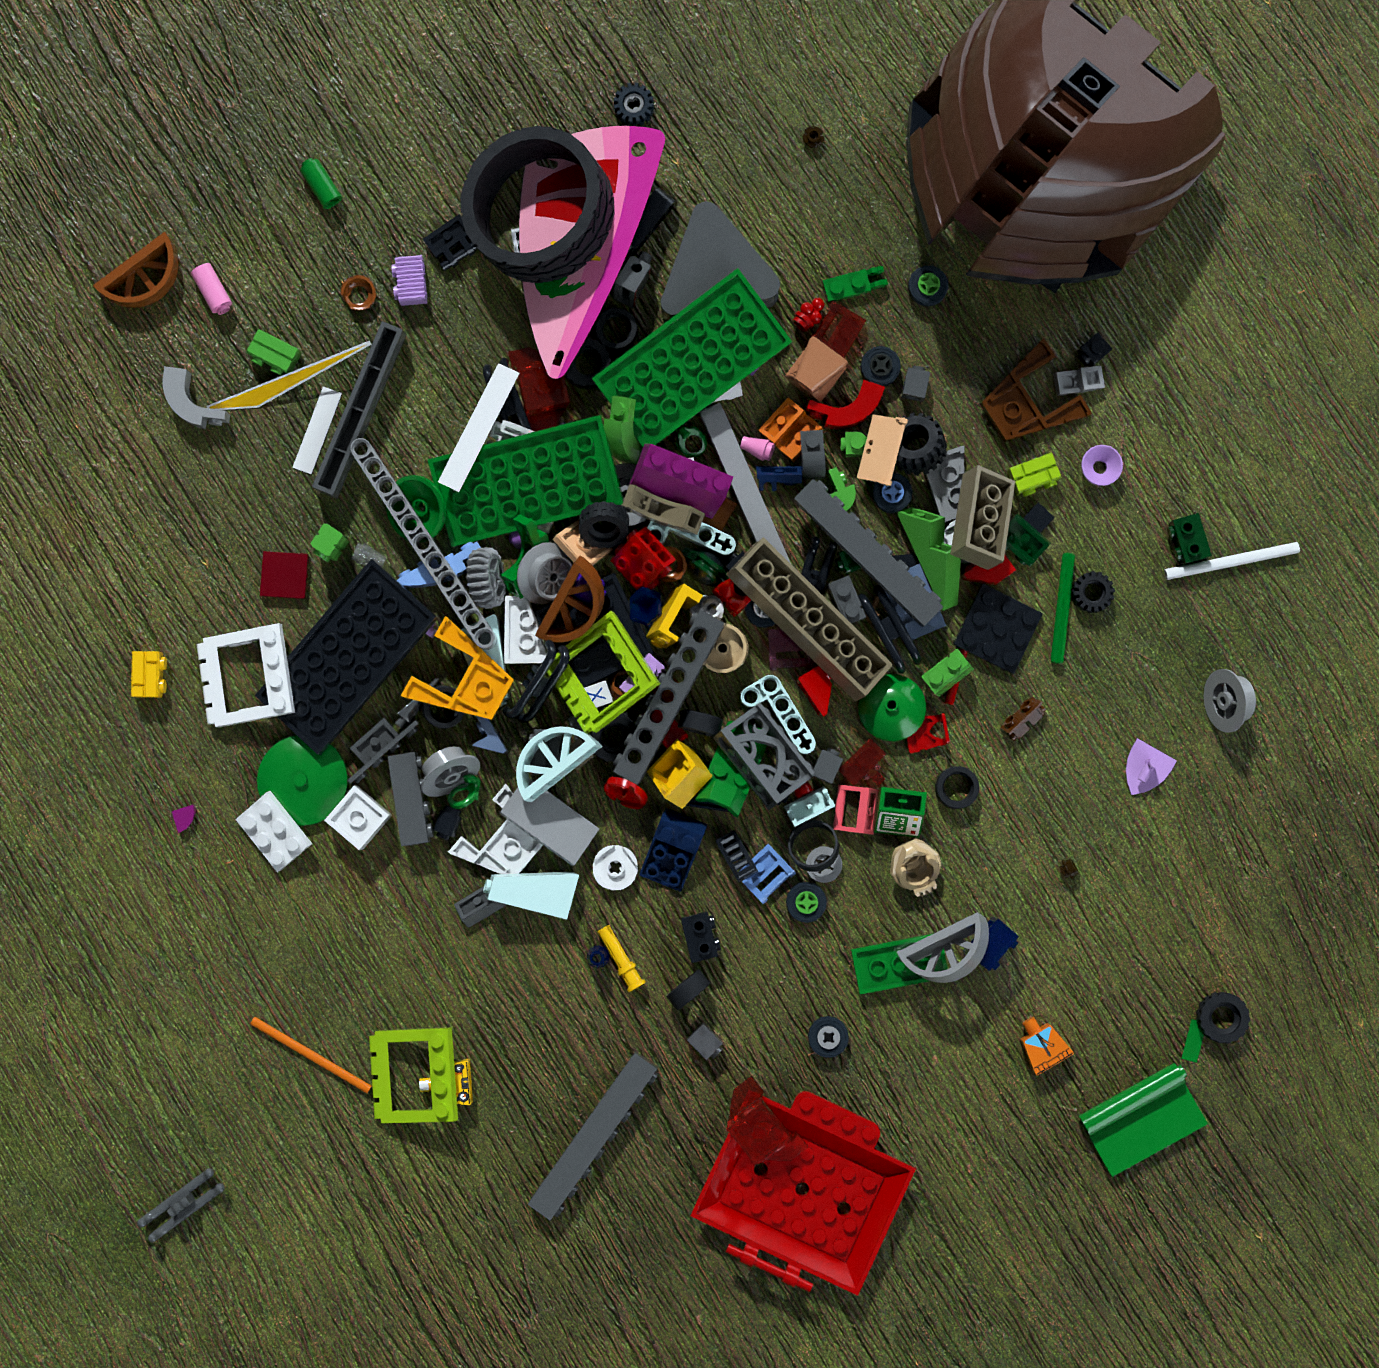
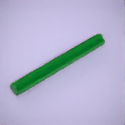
[1051,553,1075,664]

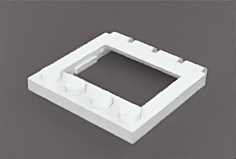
[197,623,295,727]

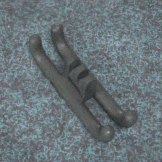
[137,1168,225,1243]

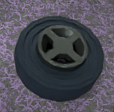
[860,346,901,386]

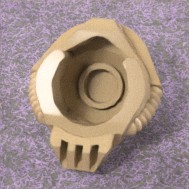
[890,839,941,897]

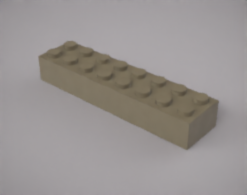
[726,537,893,701]

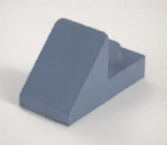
[472,716,508,754]

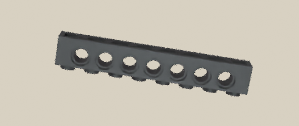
[613,610,726,785]

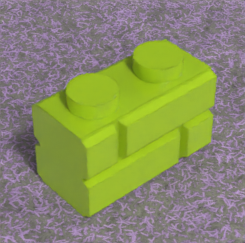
[1007,452,1061,497]

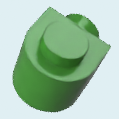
[840,432,867,457]

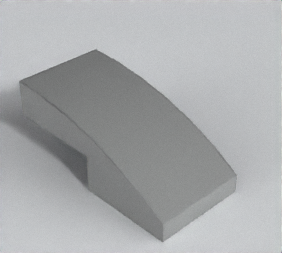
[1053,366,1105,396]

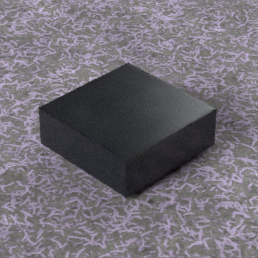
[1023,502,1055,533]

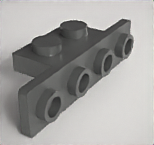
[347,718,419,784]

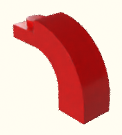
[806,380,885,430]

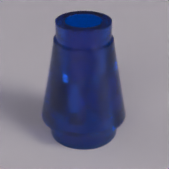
[587,946,609,968]

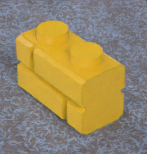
[131,651,167,698]

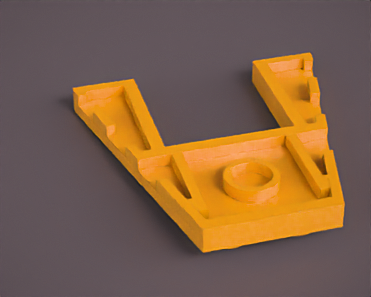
[401,616,514,720]

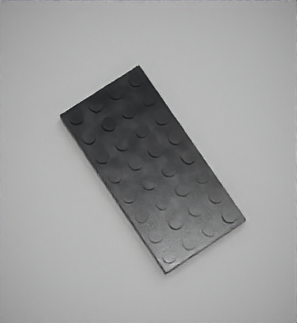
[255,558,438,755]

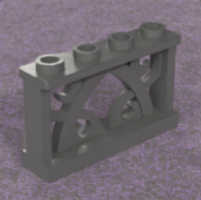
[713,703,815,810]

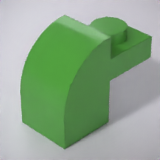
[827,467,856,512]

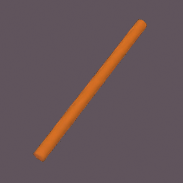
[250,1017,372,1094]

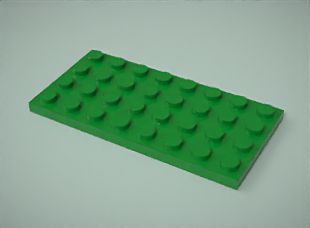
[592,268,792,447]
[427,414,624,547]

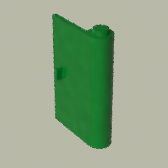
[1078,1063,1208,1177]

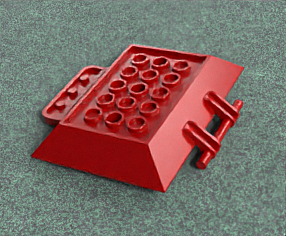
[690,1089,916,1296]

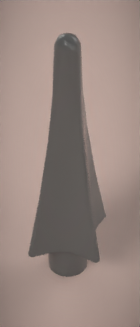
[395,678,439,729]

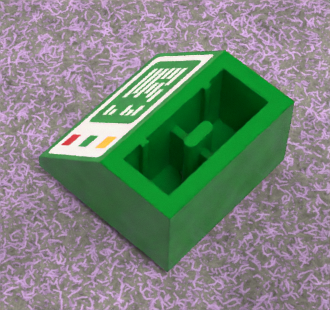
[874,787,927,838]

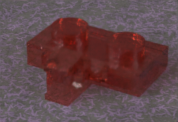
[838,738,886,786]

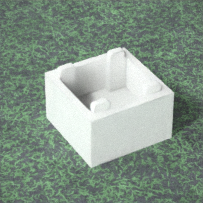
[324,785,392,850]

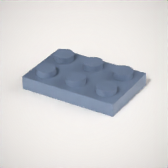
[886,564,946,640]

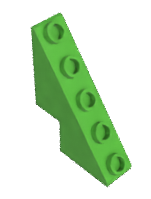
[898,507,961,611]

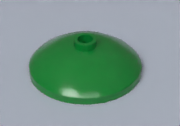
[386,475,446,543]
[858,674,926,742]

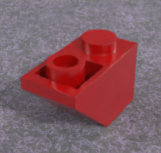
[961,555,1016,585]

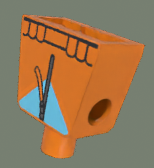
[1020,1016,1074,1076]

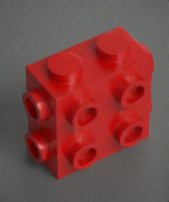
[610,527,676,594]

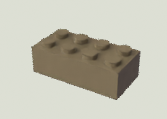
[950,465,1015,570]

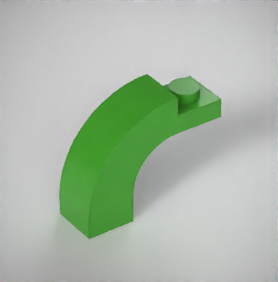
[604,396,643,465]

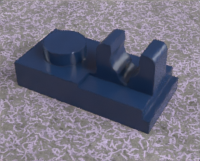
[756,466,802,491]

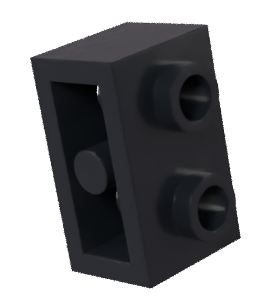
[681,911,721,963]

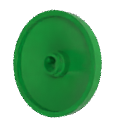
[257,735,349,826]

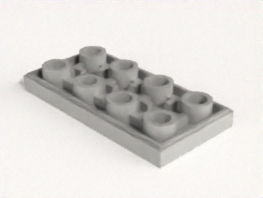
[499,778,599,866]

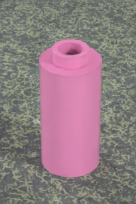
[191,263,232,315]

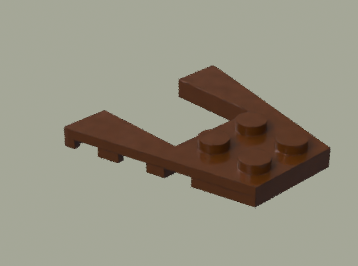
[980,338,1092,442]

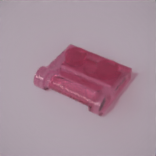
[768,629,815,671]

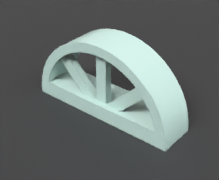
[516,727,602,802]

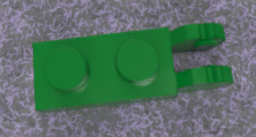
[822,266,888,303]

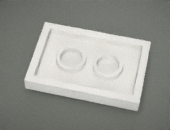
[235,791,312,873]

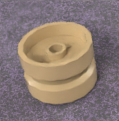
[698,624,749,673]

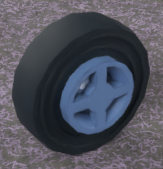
[872,473,913,513]

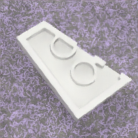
[504,596,547,664]

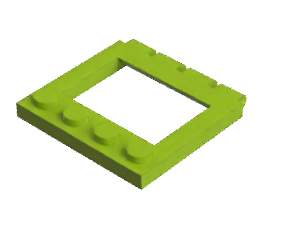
[547,611,661,734]
[369,1027,458,1123]

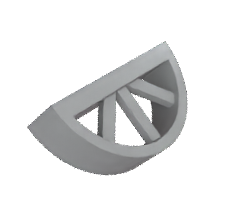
[897,912,989,983]

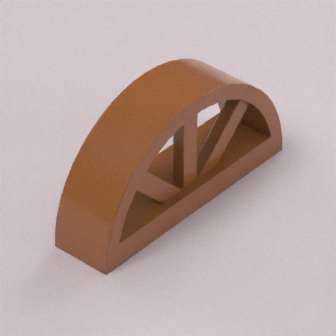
[93,232,179,308]
[535,555,604,642]

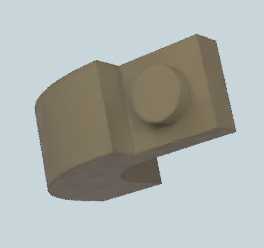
[622,484,705,535]

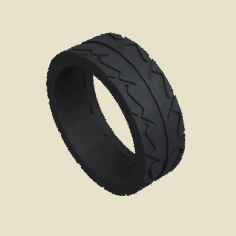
[460,126,614,283]

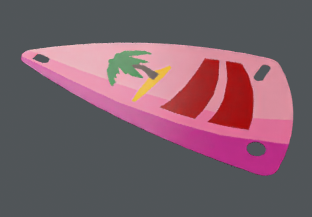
[519,126,665,379]

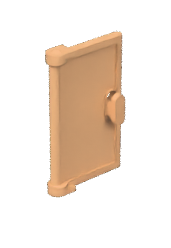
[857,415,908,486]

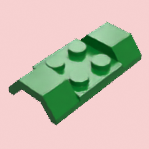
[696,721,767,818]

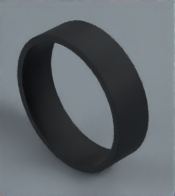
[788,820,839,872]

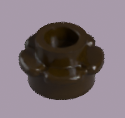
[802,126,824,148]
[1059,858,1079,880]

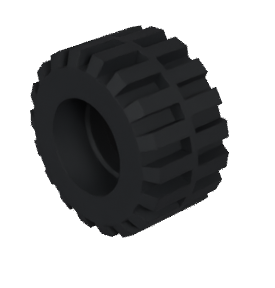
[895,413,947,476]

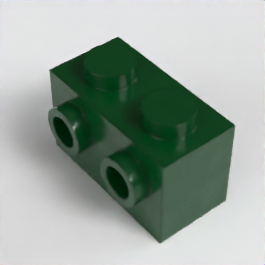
[1167,513,1212,566]

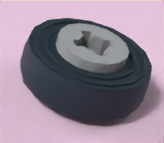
[808,1016,849,1058]

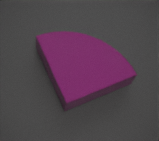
[172,804,196,833]

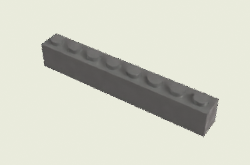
[312,321,406,499]
[793,479,943,627]
[528,1051,659,1220]

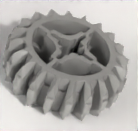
[466,547,506,609]

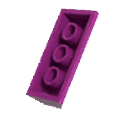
[630,443,733,519]

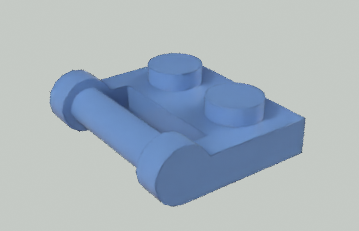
[739,844,796,904]

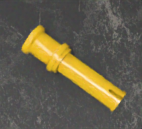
[597,925,646,993]

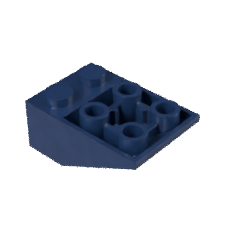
[639,808,708,892]

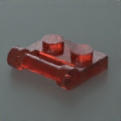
[809,301,866,358]

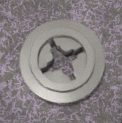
[806,846,842,883]

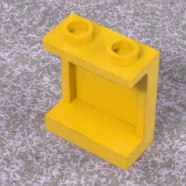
[646,584,703,648]

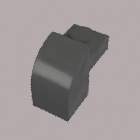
[800,430,826,480]

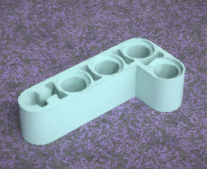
[647,521,736,557]
[740,675,816,754]

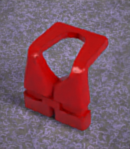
[712,578,751,617]
[907,713,950,753]

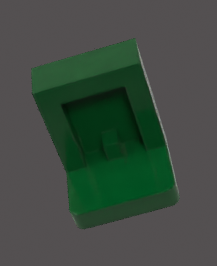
[835,551,862,575]

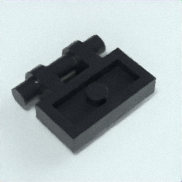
[423,214,477,271]

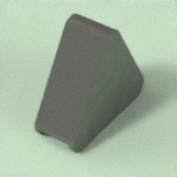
[661,202,780,322]

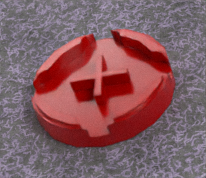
[604,777,648,809]

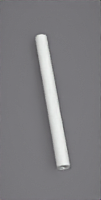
[1164,542,1300,580]

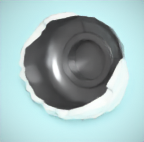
[689,595,724,620]

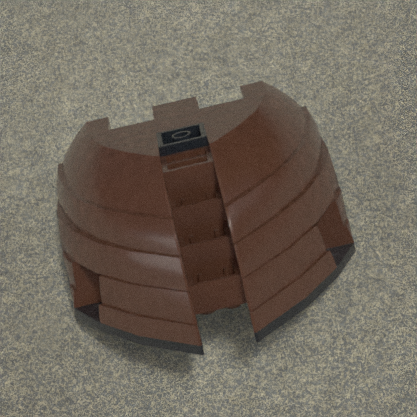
[906,0,1226,285]

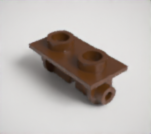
[1000,697,1046,741]

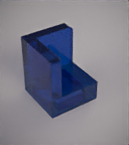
[630,586,662,627]

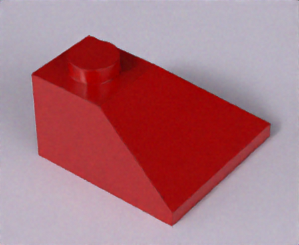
[796,666,832,719]

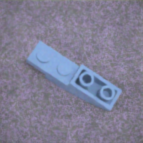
[397,542,481,588]

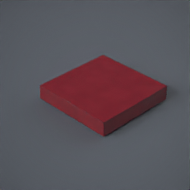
[260,551,309,599]

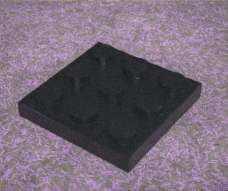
[952,584,1043,674]

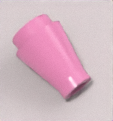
[740,436,775,461]

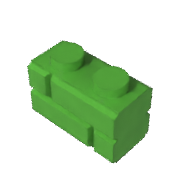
[246,329,302,376]
[310,523,350,563]
[921,648,974,697]

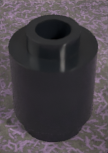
[433,805,462,840]

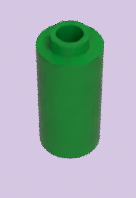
[300,158,343,209]

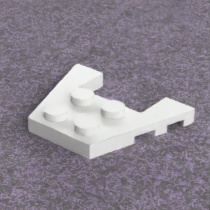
[448,784,543,874]

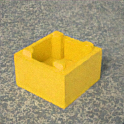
[647,739,713,809]

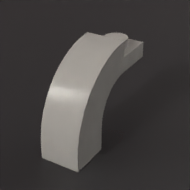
[163,366,230,429]

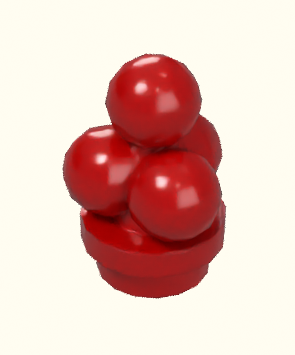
[792,298,825,332]

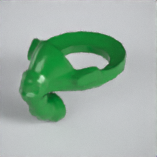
[675,426,707,458]
[447,774,481,809]

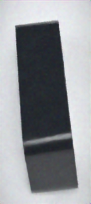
[621,187,676,268]

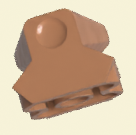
[784,336,848,403]

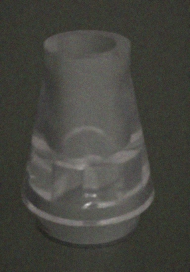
[351,543,386,567]

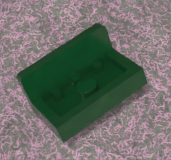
[1005,513,1051,567]

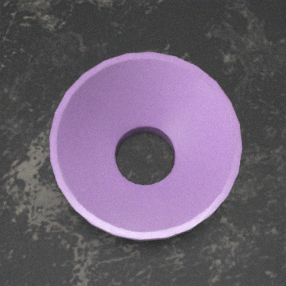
[1081,445,1123,486]

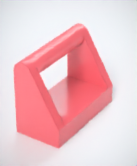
[833,785,879,835]

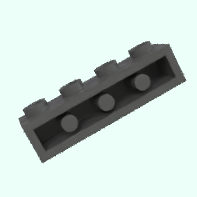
[388,752,434,846]

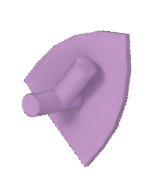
[1126,738,1177,795]

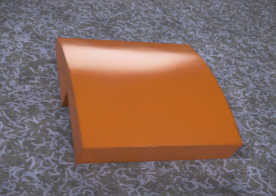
[758,398,823,463]

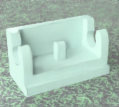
[784,786,835,827]

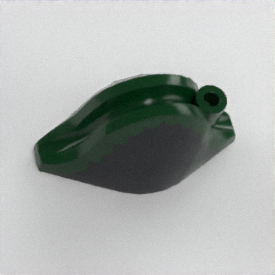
[682,547,729,587]

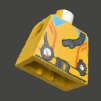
[419,1059,473,1105]

